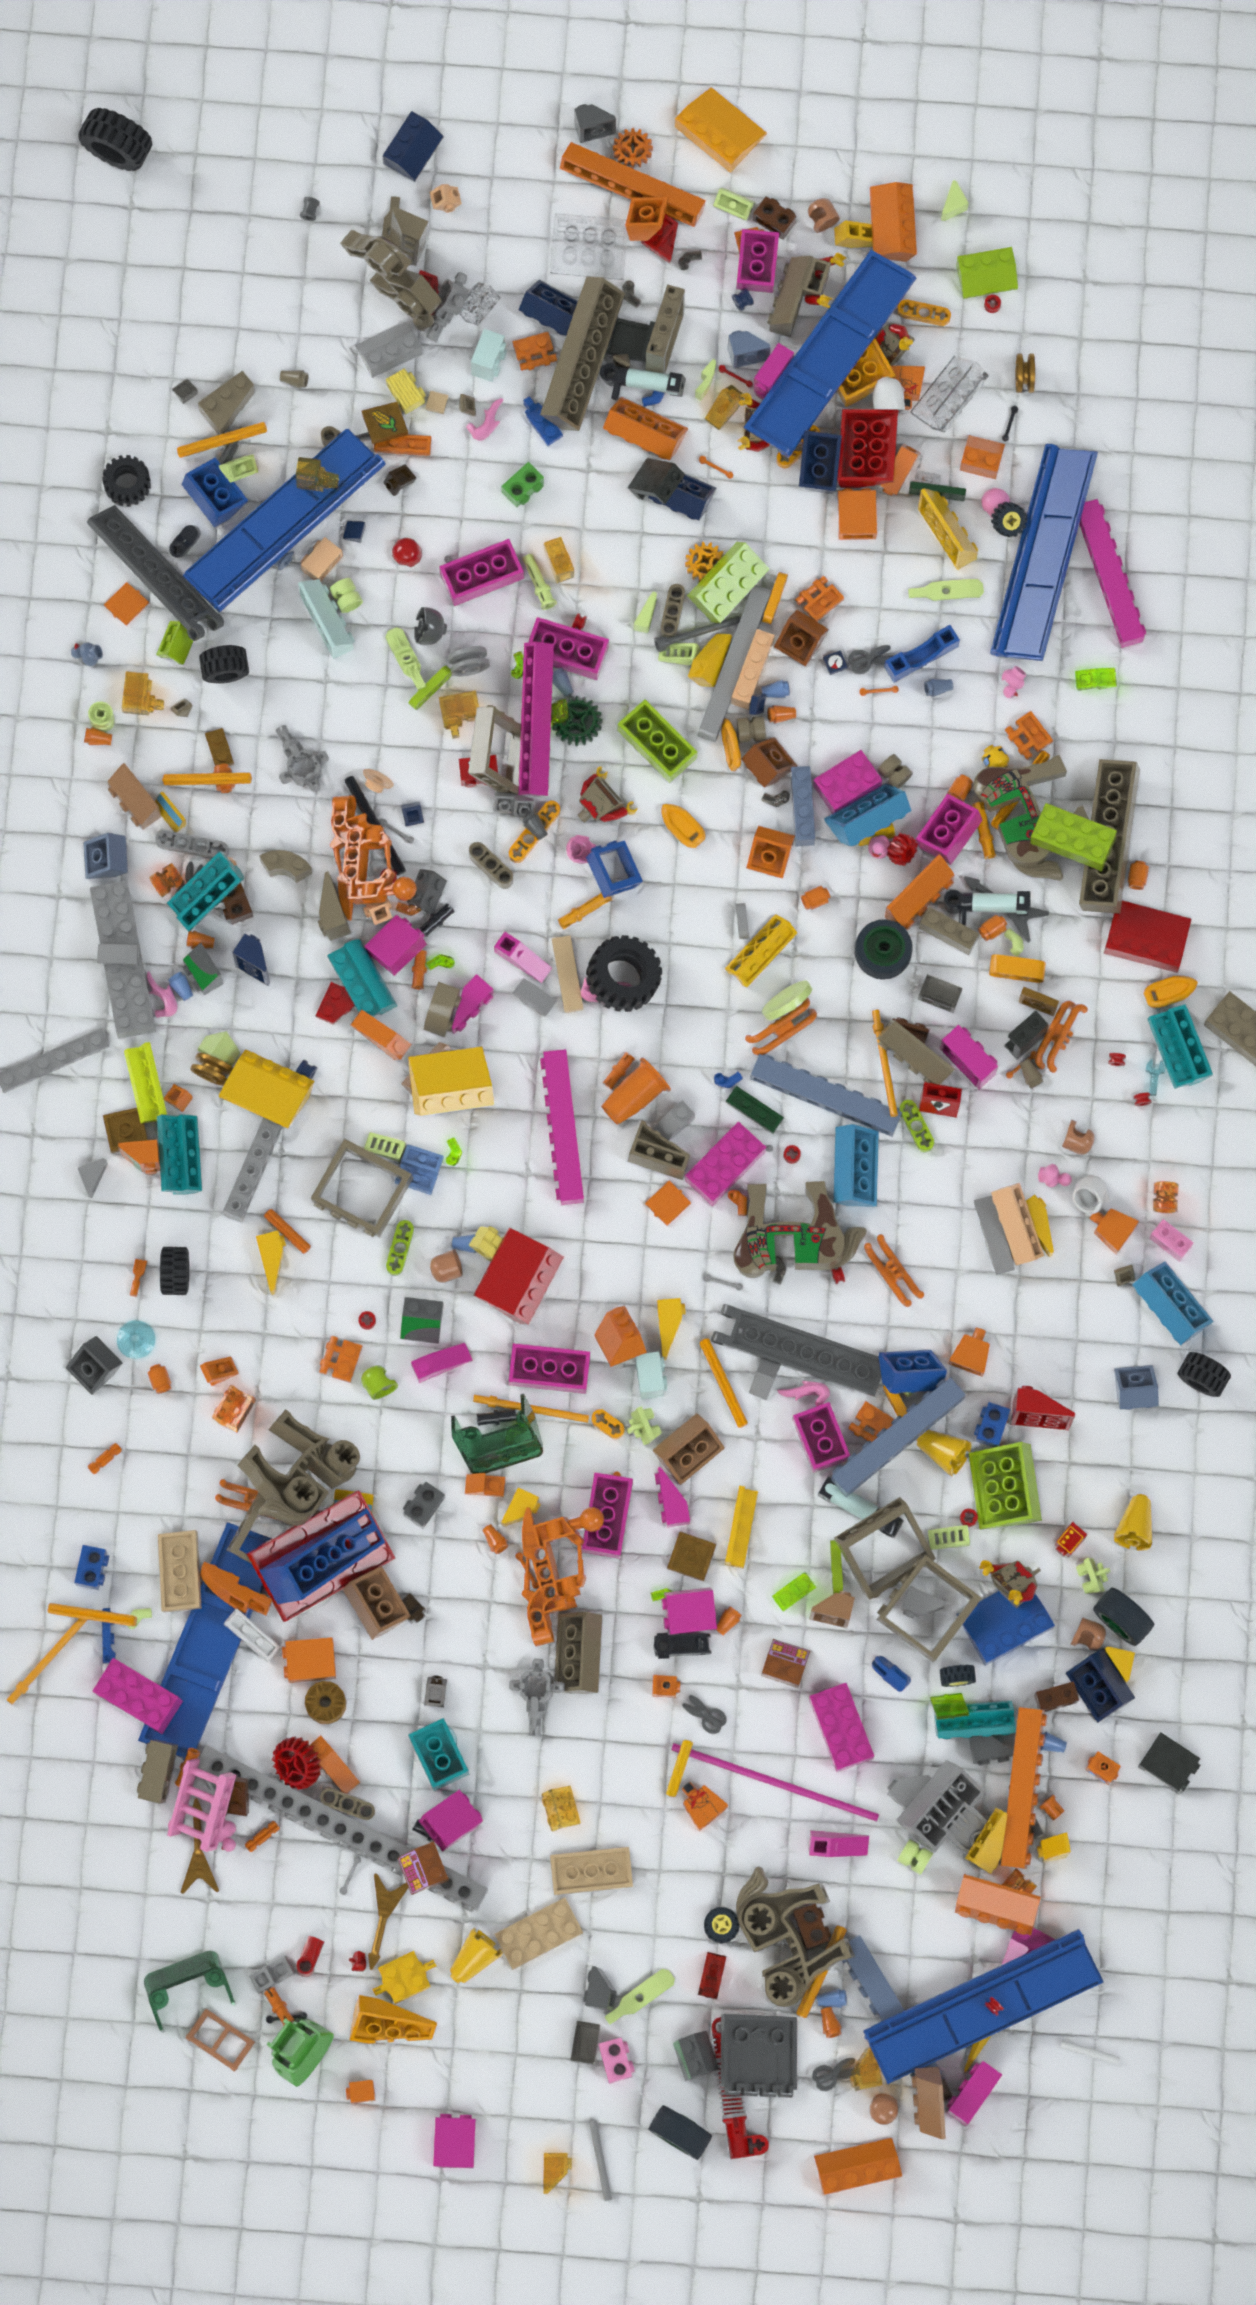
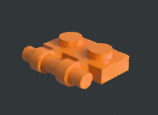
[512,332,557,371]
[795,576,844,622]
[1005,711,1053,760]
[319,1336,363,1383]
[848,1401,894,1442]

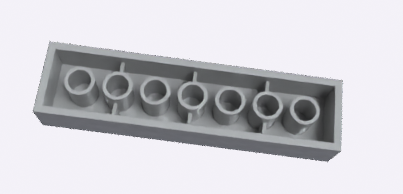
[90,880,156,1039]

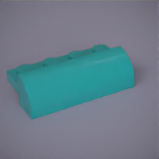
[167,851,244,932]
[327,939,398,1017]
[1147,1004,1213,1089]
[157,1114,202,1195]
[933,1701,1017,1740]

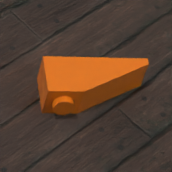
[350,1010,412,1060]
[310,1735,360,1793]

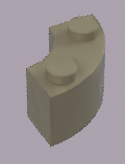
[259,850,313,883]
[423,981,462,1037]

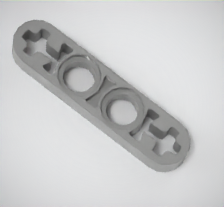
[155,830,229,859]

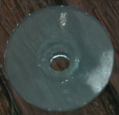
[117,1320,156,1359]

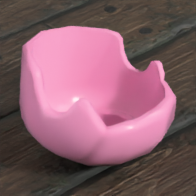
[981,488,1010,518]
[566,835,596,864]

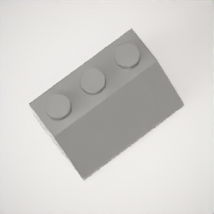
[355,322,422,378]

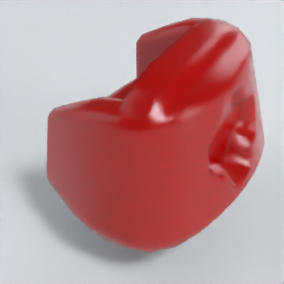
[349,1951,366,1972]

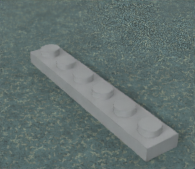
[0,1028,110,1093]

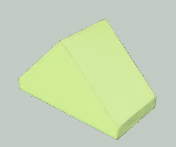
[941,180,969,221]

